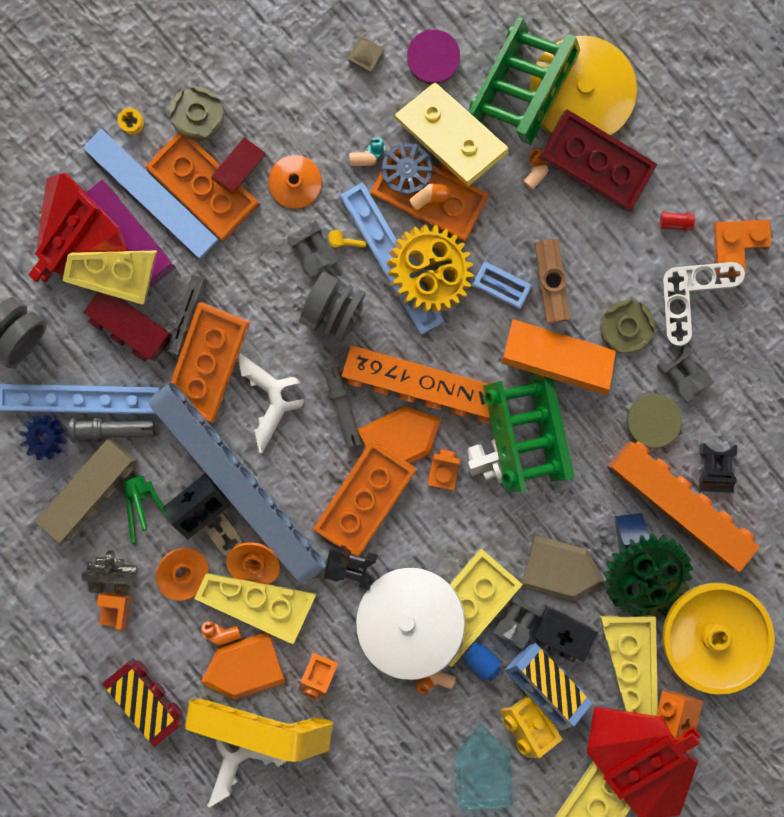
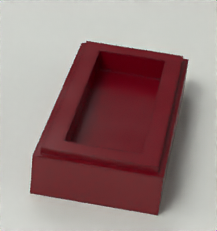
[211,137,266,195]

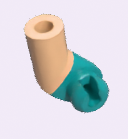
[350,137,386,166]

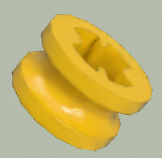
[118,108,144,135]

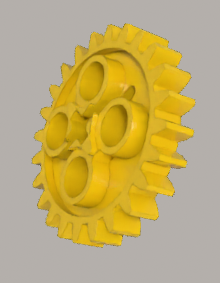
[386,225,474,313]

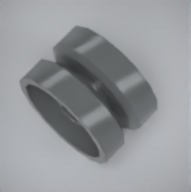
[0,297,47,368]

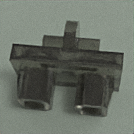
[82,550,137,595]

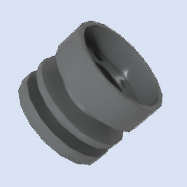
[299,271,366,343]

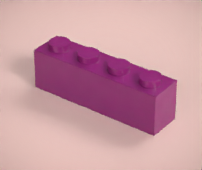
[86,180,176,287]

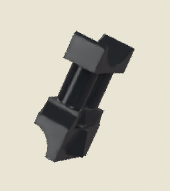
[699,443,737,493]
[324,545,378,590]

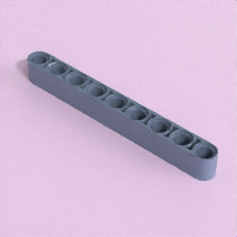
[148,382,326,585]

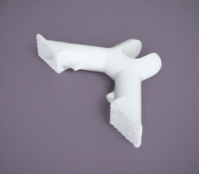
[238,353,304,453]
[207,739,286,808]

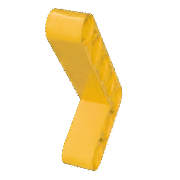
[185,699,333,762]

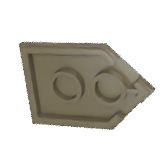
[521,535,605,602]

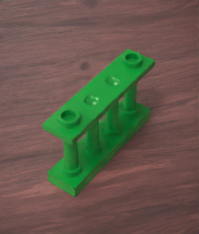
[469,17,581,145]
[483,374,575,493]

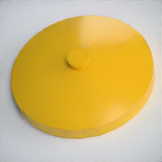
[528,36,637,136]
[662,583,775,694]

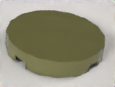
[169,86,224,140]
[600,299,655,354]
[626,394,682,448]

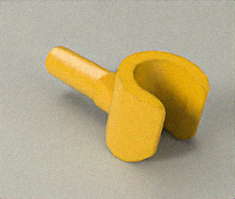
[328,230,366,248]

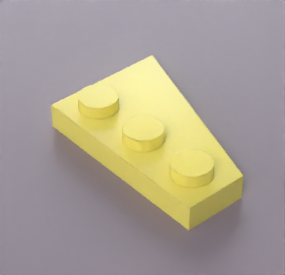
[63,251,157,305]

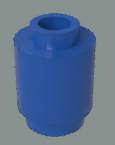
[461,641,501,682]

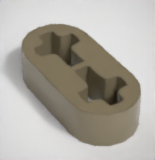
[204,512,244,556]

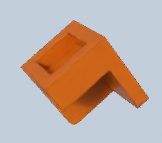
[97,592,131,631]

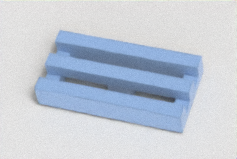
[472,261,532,310]

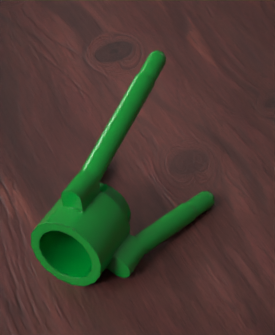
[123,476,168,544]

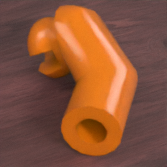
[201,621,242,646]

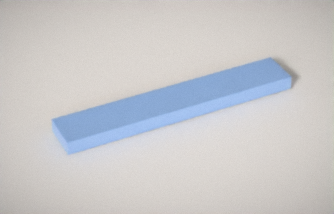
[83,129,219,260]
[340,182,444,335]
[0,384,161,414]

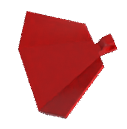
[28,173,129,282]
[587,706,701,817]

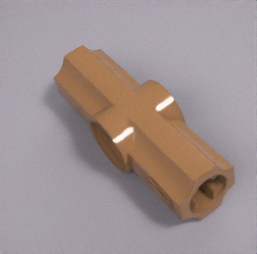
[534,239,570,324]

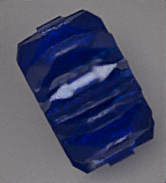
[19,415,68,460]

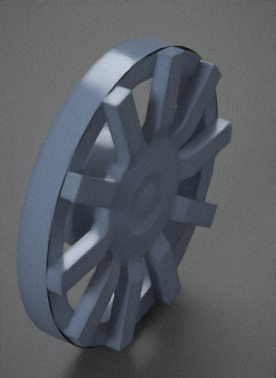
[382,143,432,195]

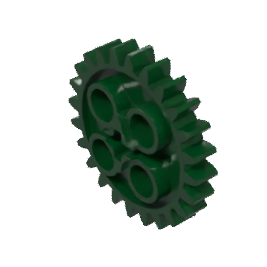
[603,533,693,617]

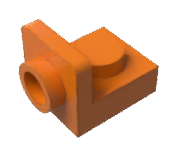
[427,449,461,490]
[299,653,338,700]

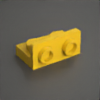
[500,695,563,758]

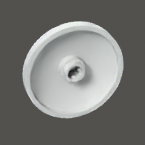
[356,568,466,680]

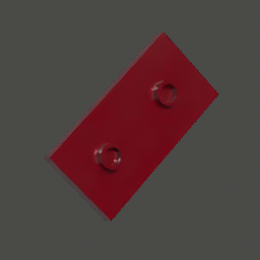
[538,109,658,212]

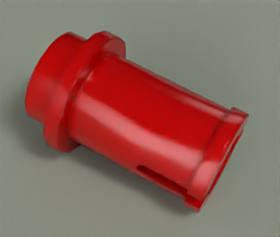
[659,211,695,233]

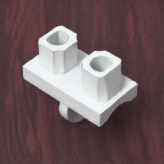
[468,439,502,484]

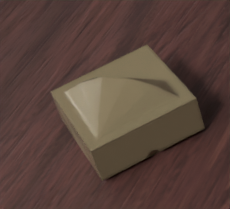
[348,36,384,74]

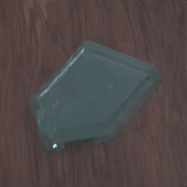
[455,724,513,809]

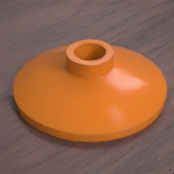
[268,155,322,209]
[226,543,281,584]
[156,548,209,601]

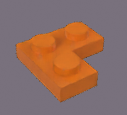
[713,220,771,277]

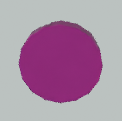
[407,29,460,85]

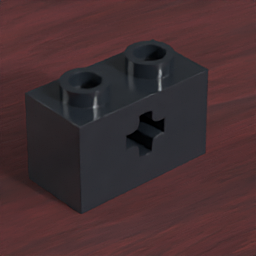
[163,473,231,540]
[531,604,598,663]

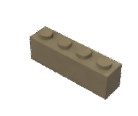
[35,439,138,543]

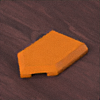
[358,406,442,464]
[200,632,286,700]

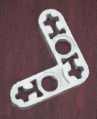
[663,262,745,346]

